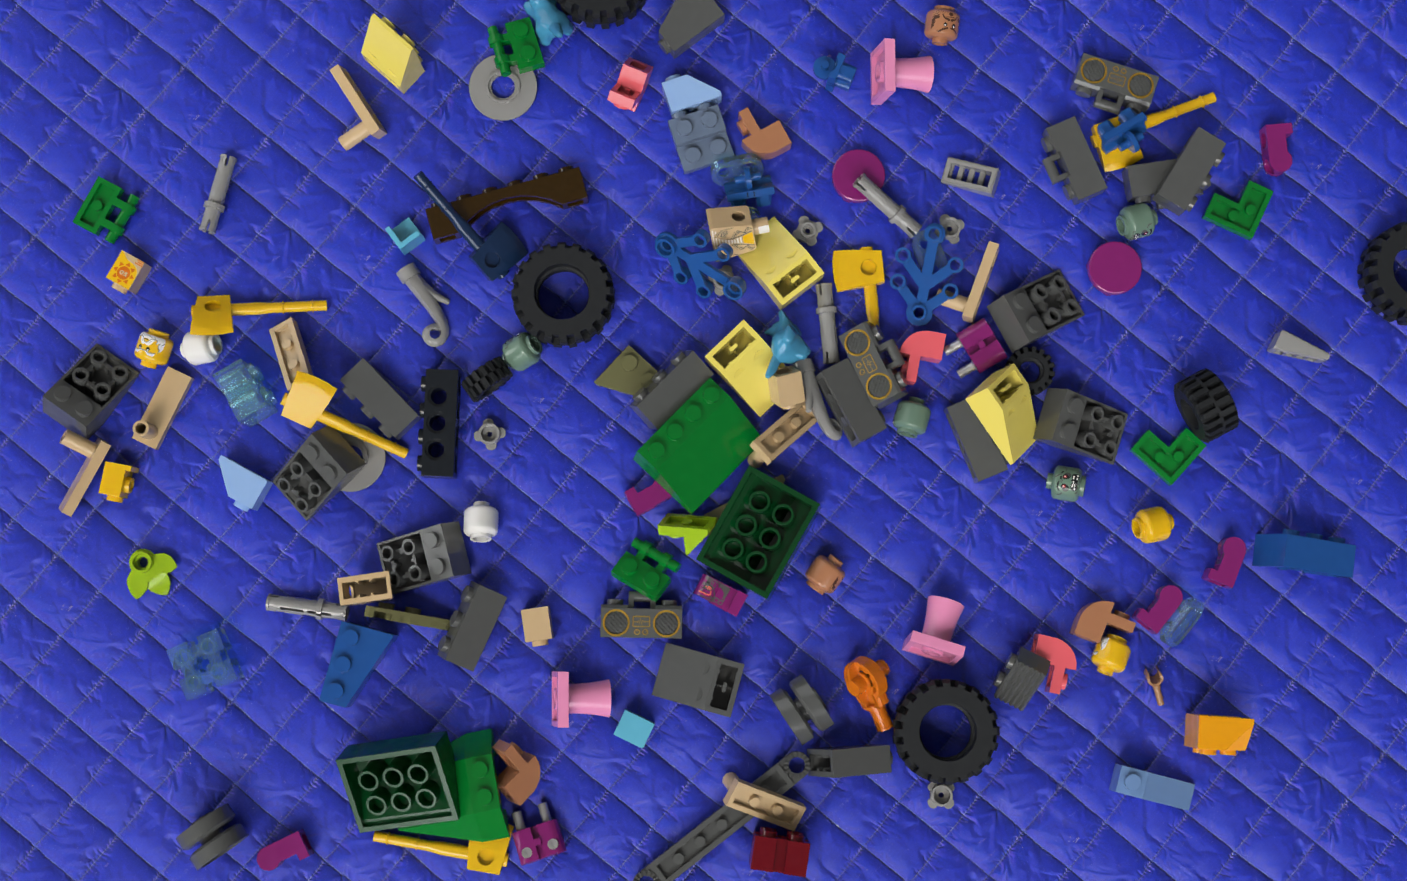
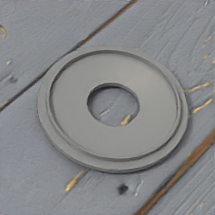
[469,54,537,121]
[337,423,386,492]

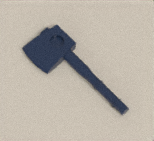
[414,171,528,281]

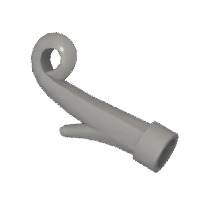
[396,262,450,347]
[792,358,843,441]

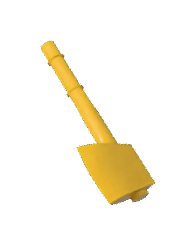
[1090,92,1217,172]
[832,247,885,328]
[190,295,328,335]
[280,371,409,458]
[373,824,514,875]

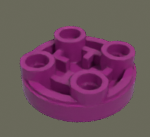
[832,149,885,203]
[1086,241,1142,296]

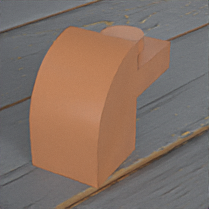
[736,107,792,160]
[1069,601,1136,643]
[492,739,540,806]

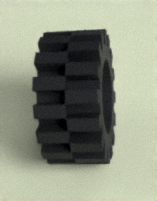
[1005,346,1055,396]
[461,357,513,402]

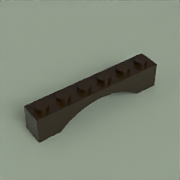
[425,166,589,244]

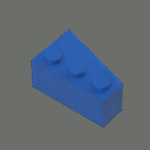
[1252,529,1356,578]
[319,621,399,708]

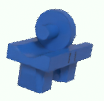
[813,53,857,92]
[1097,107,1147,154]
[724,166,775,207]

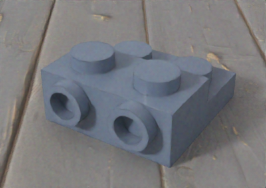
[668,102,735,174]

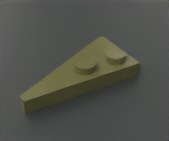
[594,345,658,396]
[364,602,450,631]

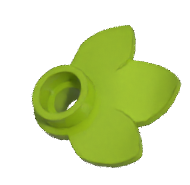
[127,549,177,599]

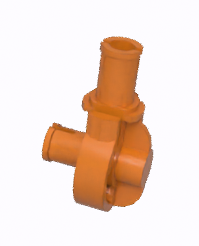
[844,656,893,732]

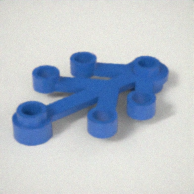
[890,223,964,326]
[655,229,747,300]

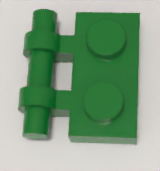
[487,17,545,77]
[73,176,140,244]
[611,537,681,602]

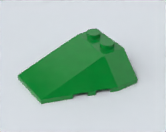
[398,728,510,842]

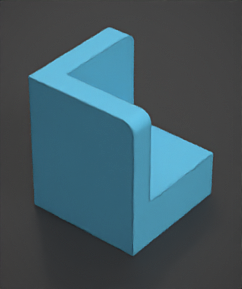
[385,217,426,255]
[613,709,655,748]

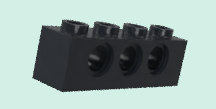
[417,369,462,479]

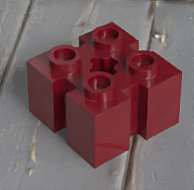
[749,827,810,877]

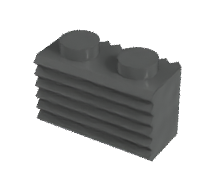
[993,647,1051,711]

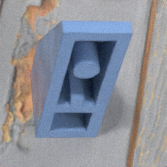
[1109,763,1195,811]

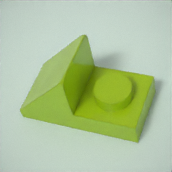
[657,513,718,555]

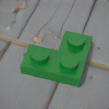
[1202,180,1274,241]
[1129,428,1207,486]

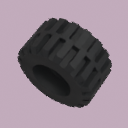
[1174,368,1239,443]

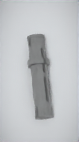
[199,154,237,235]
[852,173,922,238]
[815,283,840,364]
[266,594,350,621]

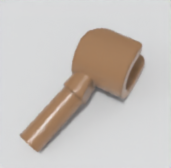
[1144,666,1164,706]

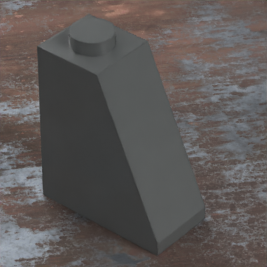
[658,0,725,59]
[807,744,893,778]

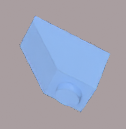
[662,74,722,115]
[218,455,273,512]

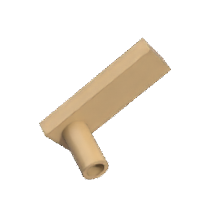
[330,64,388,151]
[936,241,999,324]
[269,317,314,392]
[132,366,194,450]
[747,402,817,468]
[59,429,111,517]
[722,772,806,831]

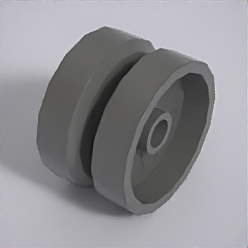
[769,674,834,745]
[176,803,249,871]

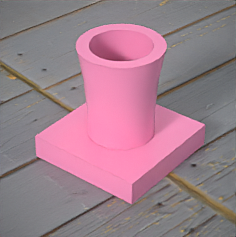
[870,38,934,105]
[902,596,966,666]
[552,671,611,728]

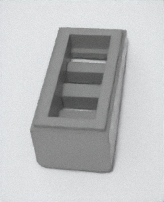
[941,157,1001,198]
[1267,330,1330,363]

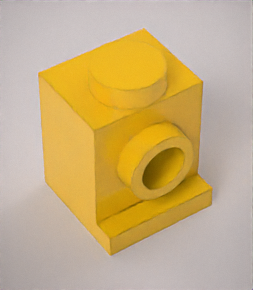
[98,461,139,503]

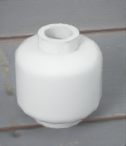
[180,332,223,365]
[463,501,499,543]

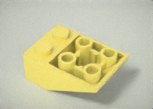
[361,13,425,94]
[738,217,824,310]
[705,319,786,417]
[965,363,1037,465]

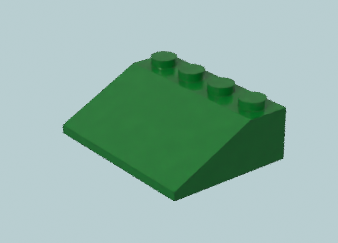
[633,378,760,515]

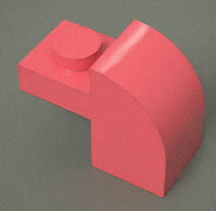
[607,57,653,112]
[899,331,946,386]
[1031,634,1077,695]

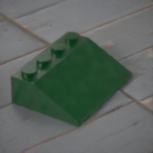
[696,465,821,601]
[335,731,461,833]

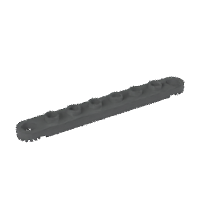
[633,751,811,881]

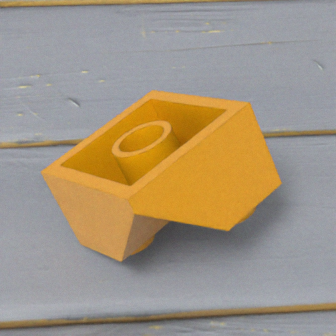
[1184,713,1254,756]

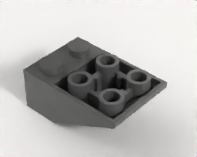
[987,269,1085,353]
[43,343,140,439]
[1033,388,1128,465]
[272,426,366,521]
[376,521,472,594]
[652,643,745,717]

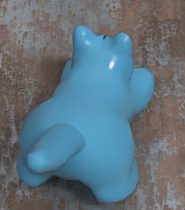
[523,0,573,46]
[764,310,811,378]

